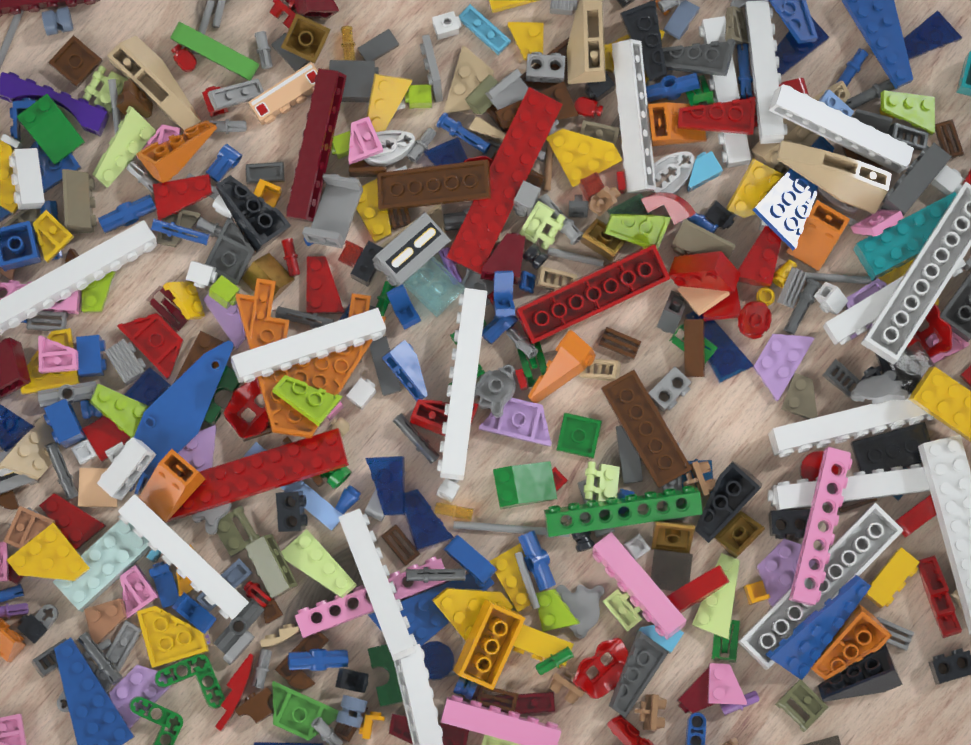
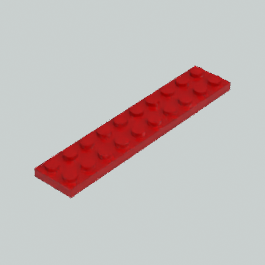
[446,87,563,274]
[163,428,349,523]

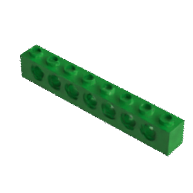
[544,486,703,537]

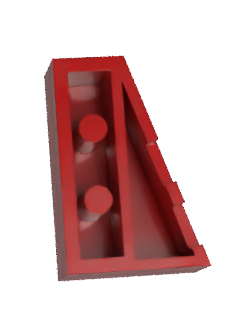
[738,226,782,288]
[668,251,741,292]
[410,399,479,437]

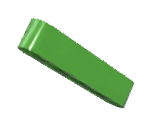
[170,22,260,81]

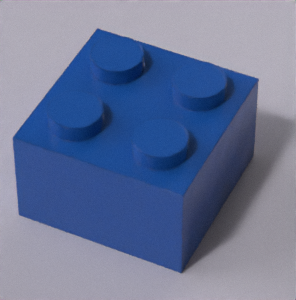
[0,221,42,271]
[43,398,87,448]

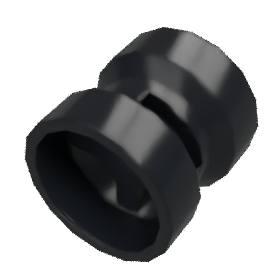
[523,243,549,270]
[571,531,595,553]

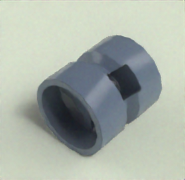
[42,7,73,36]
[336,695,368,728]

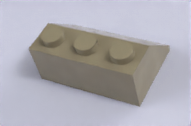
[62,169,97,234]
[671,219,736,259]

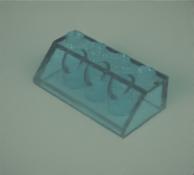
[403,256,465,317]

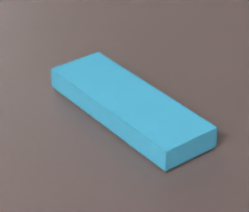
[459,4,511,56]

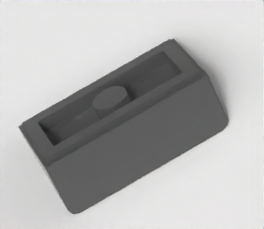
[853,109,893,134]

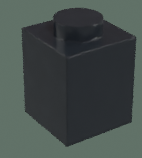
[585,72,615,101]

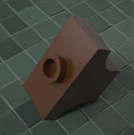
[116,79,153,119]
[235,687,273,724]

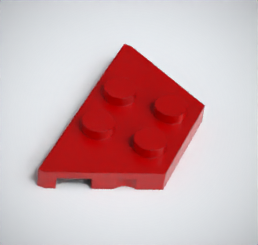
[117,313,184,380]

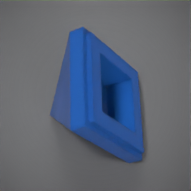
[518,271,536,294]

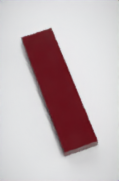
[476,692,555,714]

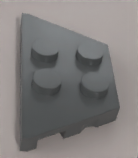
[205,217,255,285]

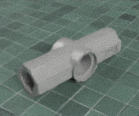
[38,381,97,408]

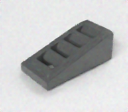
[888,123,929,151]
[822,359,860,398]
[31,638,67,678]

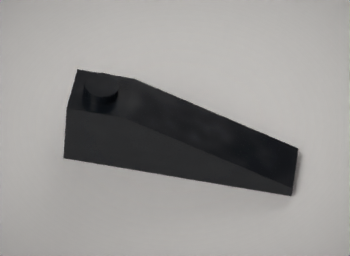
[215,175,291,253]
[695,461,762,543]
[818,643,903,702]

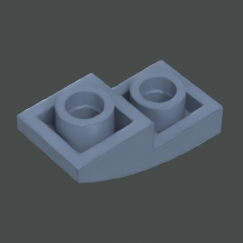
[663,0,700,40]

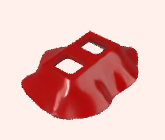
[906,304,952,361]
[223,377,269,438]
[573,638,629,699]

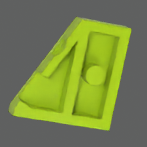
[536,589,580,632]

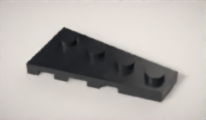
[620,0,667,82]

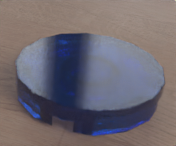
[421,641,455,681]

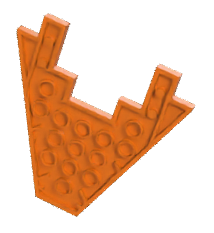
[235,278,386,438]

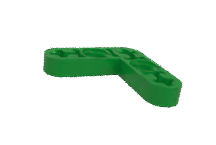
[154,654,225,709]
[129,696,183,745]

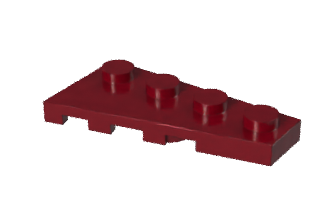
[389,714,469,745]

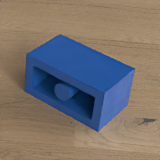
[76,335,107,378]

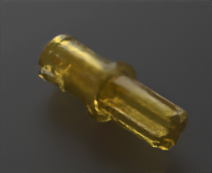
[341,26,356,60]
[434,502,474,521]

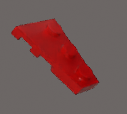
[153,174,213,221]
[306,256,345,314]
[39,493,106,550]

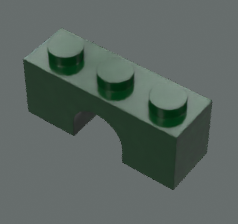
[204,365,242,426]
[368,644,403,707]

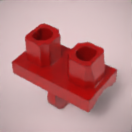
[270,0,296,28]

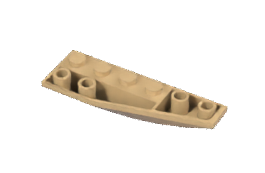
[567,0,606,84]
[107,36,202,131]
[750,81,851,174]
[777,141,892,214]

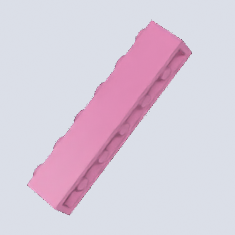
[592,532,687,640]
[441,695,561,745]

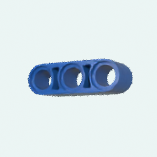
[444,535,497,585]
[685,713,706,745]

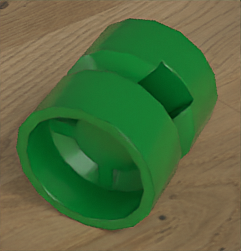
[320,466,352,490]

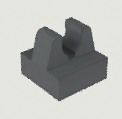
[568,195,588,217]

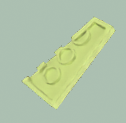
[92,106,156,188]
[281,529,357,598]
[692,553,740,640]

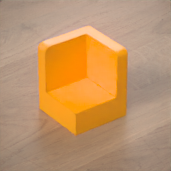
[253,179,282,208]
[743,580,770,605]

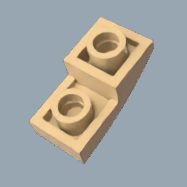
[260,624,300,648]

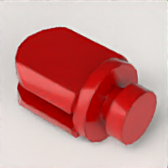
[171,44,197,72]
[574,97,604,118]
[243,581,272,608]

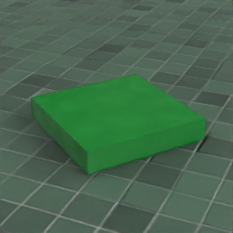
[556,413,602,459]

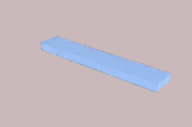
[244,442,342,531]

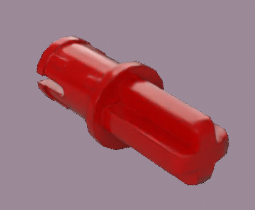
[281,238,300,277]

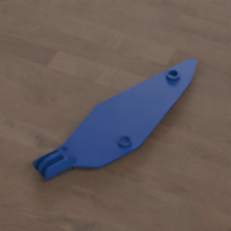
[129,341,234,495]

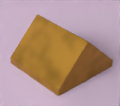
[281,13,331,64]
[581,218,626,262]
[241,253,295,301]
[714,510,765,558]
[651,520,695,554]

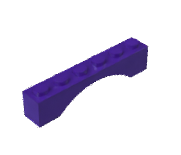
[0,72,110,137]

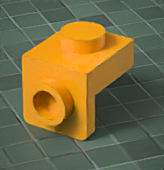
[359,711,385,740]

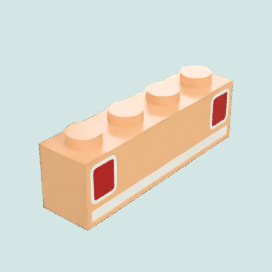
[248,62,318,125]

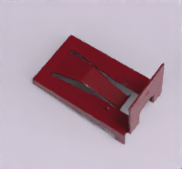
[147,286,189,331]

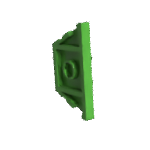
[272,681,339,741]

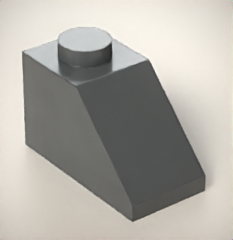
[657,290,687,334]

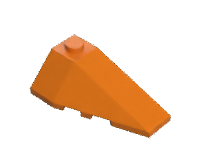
[136,120,217,183]
[528,329,596,403]
[811,604,892,680]

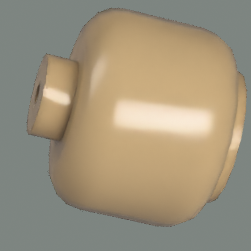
[329,417,350,437]

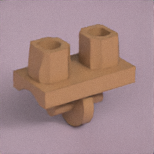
[588,186,621,217]
[683,461,716,497]
[549,670,585,705]
[634,694,667,730]

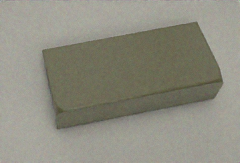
[465,75,499,114]

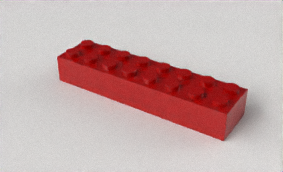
[515,244,670,344]

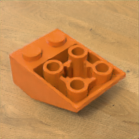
[648,102,707,147]
[786,200,850,272]
[139,449,205,522]
[0,618,26,663]

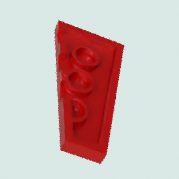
[677,97,756,135]
[606,715,654,745]

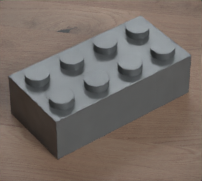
[880,143,952,222]
[940,272,971,342]

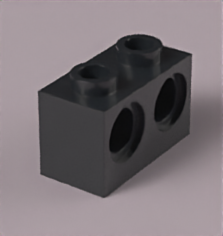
[350,241,383,287]
[276,491,308,532]
[769,509,810,539]
[928,648,971,685]

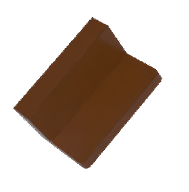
[348,157,387,177]

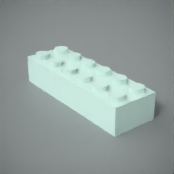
[53,519,151,612]

